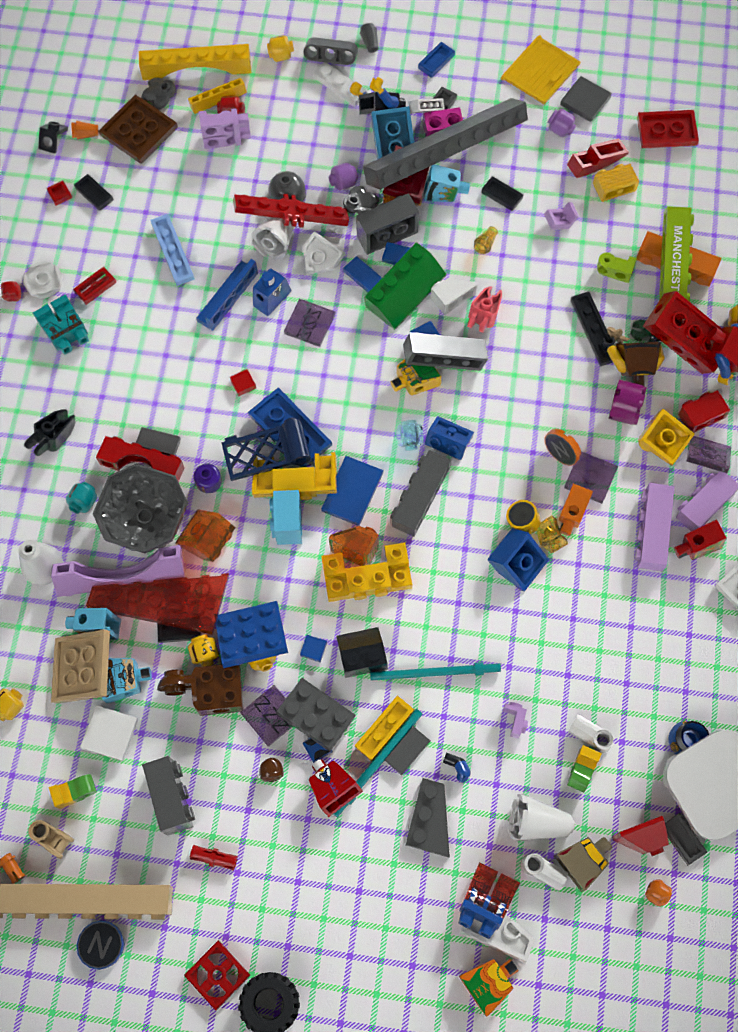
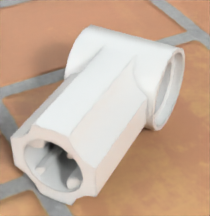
[568,715,614,753]
[520,853,568,891]

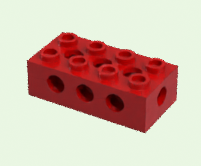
[643,291,722,374]

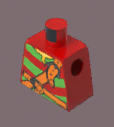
[674,519,727,560]

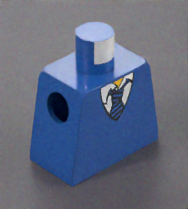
[253,268,291,317]

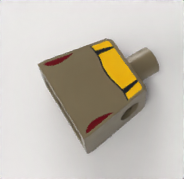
[554,837,612,892]

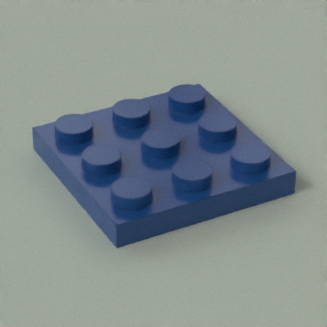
[214,601,288,668]

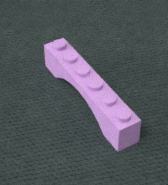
[51,545,185,597]

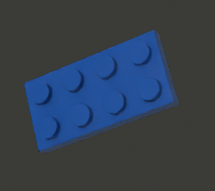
[248,387,332,468]

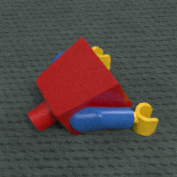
[708,323,738,385]

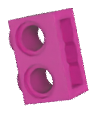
[423,107,463,137]

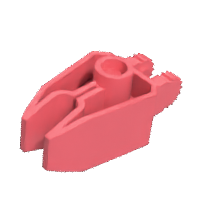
[467,286,502,333]

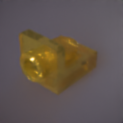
[536,515,568,553]

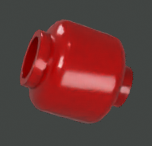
[217,96,245,114]

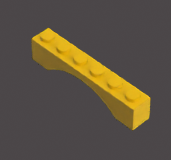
[139,44,252,80]

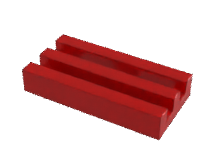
[73,266,117,305]

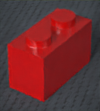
[678,390,730,433]

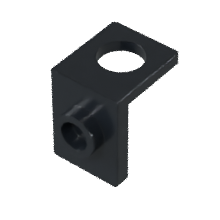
[38,121,68,154]

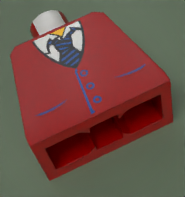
[309,759,363,817]

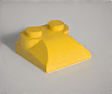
[638,409,695,466]

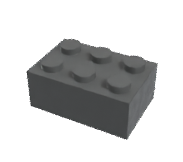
[356,193,419,255]
[142,756,195,836]

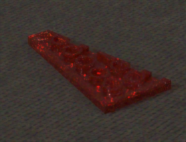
[86,573,229,635]

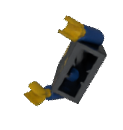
[350,77,406,115]

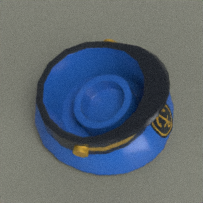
[668,721,709,755]

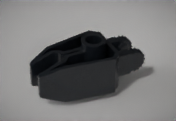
[24,409,76,457]

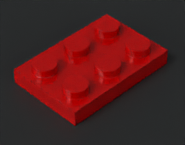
[637,110,699,148]

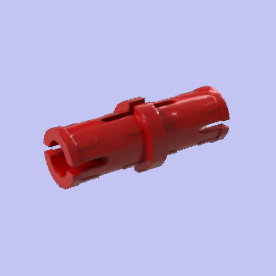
[190,845,238,871]

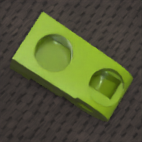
[597,252,637,283]

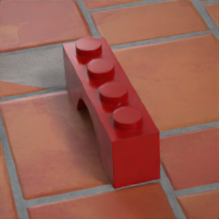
[96,436,185,482]

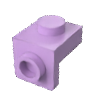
[544,202,579,230]
[503,702,528,739]

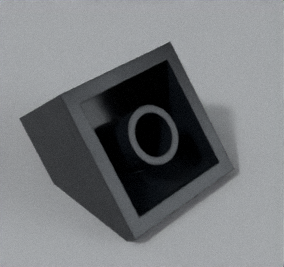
[336,627,388,678]

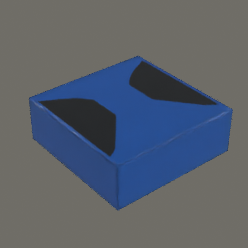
[302,738,333,763]

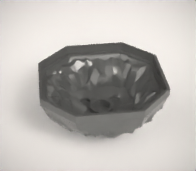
[92,464,188,554]

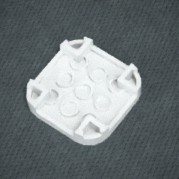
[662,730,738,840]

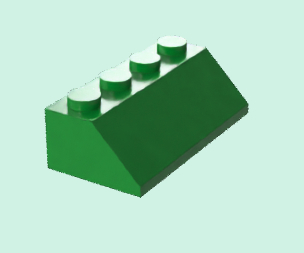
[364,242,446,330]

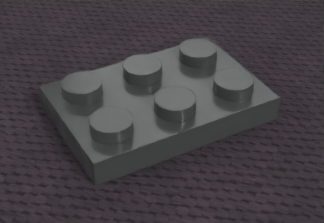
[276,678,356,752]

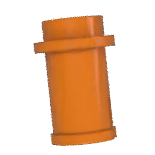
[0,853,25,884]

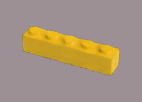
[188,77,247,114]

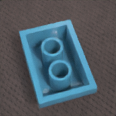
[371,106,414,159]

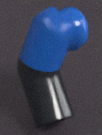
[443,752,471,782]

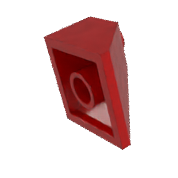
[612,816,669,856]

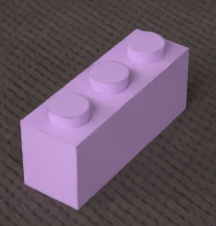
[676,469,738,531]

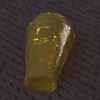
[474,226,498,254]

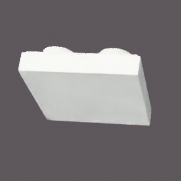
[80,705,138,761]

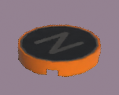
[544,429,581,466]

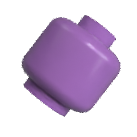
[547,108,576,137]
[328,163,358,191]

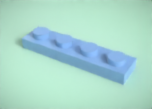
[150,214,195,286]

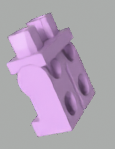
[199,109,251,149]

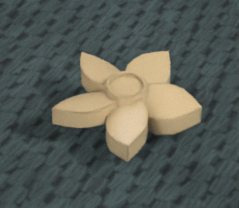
[607,327,629,343]

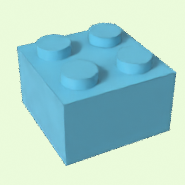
[269,490,302,545]

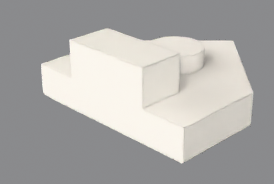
[303,231,345,274]

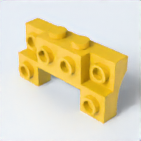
[252,452,337,500]
[321,542,413,602]

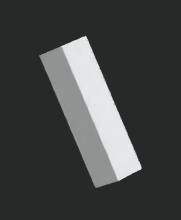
[408,98,445,114]

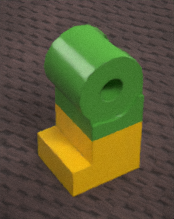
[567,745,602,793]
[48,774,97,809]

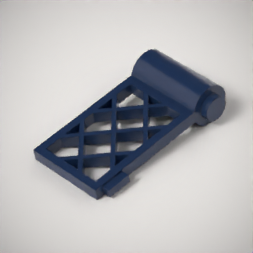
[221,418,311,481]

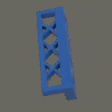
[196,259,258,331]

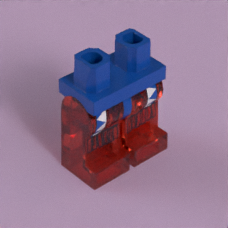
[458,862,520,939]

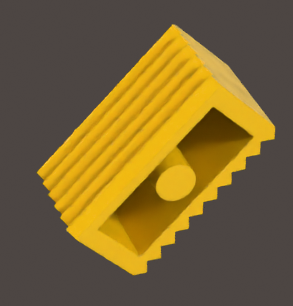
[593,164,639,202]

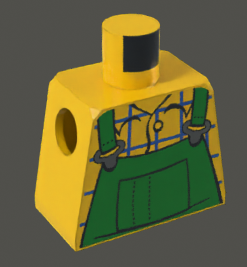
[390,359,442,396]

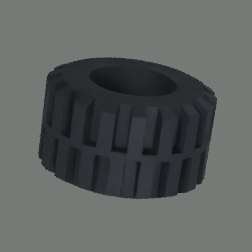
[238,972,300,1032]

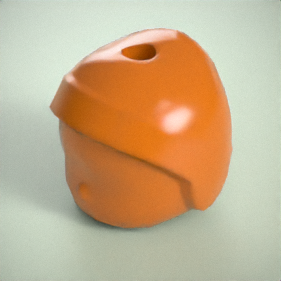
[645,879,672,907]

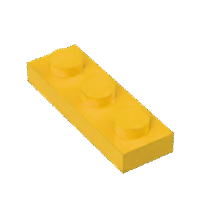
[354,695,414,762]

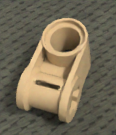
[28,820,75,859]

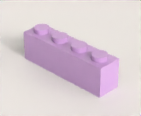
[635,482,675,572]

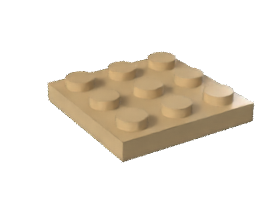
[51,629,110,704]

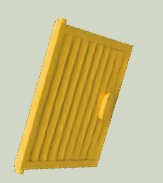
[501,35,581,105]

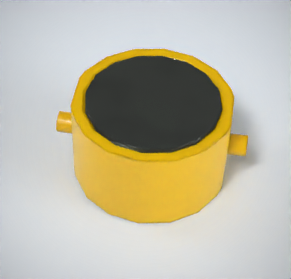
[506,500,541,534]

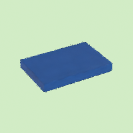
[321,456,384,526]

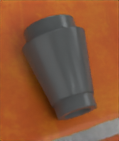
[360,23,379,53]

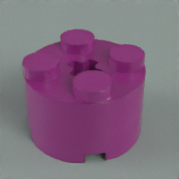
[608,379,647,425]

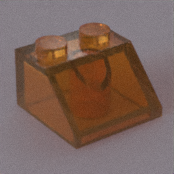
[175,509,236,562]
[328,526,379,566]

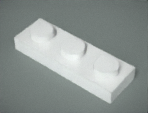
[313,62,367,107]

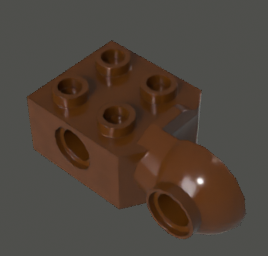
[157,665,244,716]

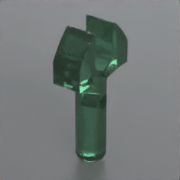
[630,319,657,341]

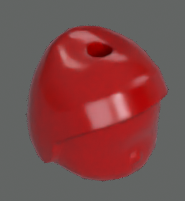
[1,281,21,302]

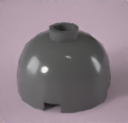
[268,171,306,202]

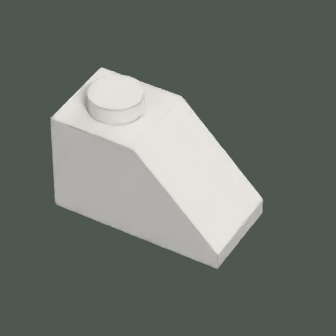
[431,278,477,315]

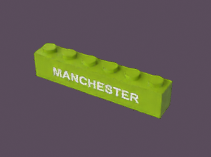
[659,206,694,302]

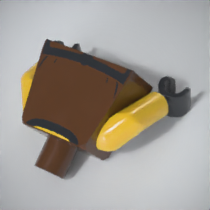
[601,335,665,387]

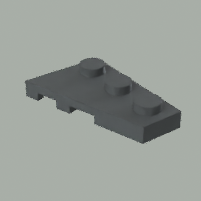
[405,778,450,858]

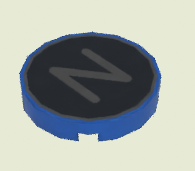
[76,920,125,970]

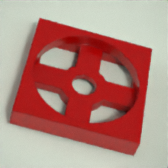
[184,940,251,1011]

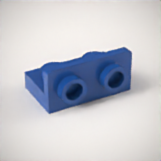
[425,416,474,460]

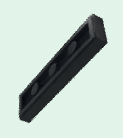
[570,291,613,367]

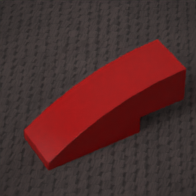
[567,138,629,178]

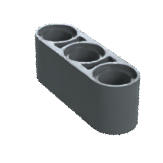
[303,37,358,65]

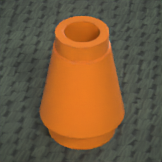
[71,120,99,140]

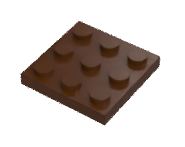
[98,94,178,164]

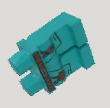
[32,294,89,355]

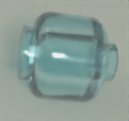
[396,420,424,451]

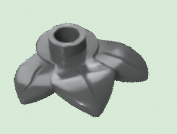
[141,78,176,110]
[343,186,379,214]

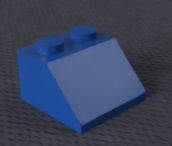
[487,528,549,592]

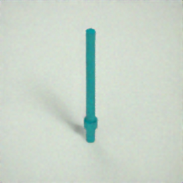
[370,662,501,681]
[333,709,423,818]

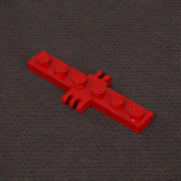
[233,194,349,228]

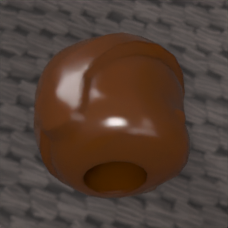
[259,758,284,782]

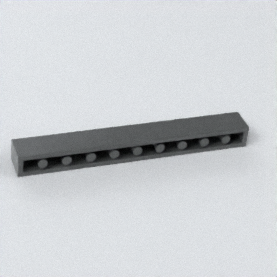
[363,98,528,189]

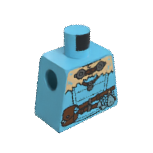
[102,658,152,704]

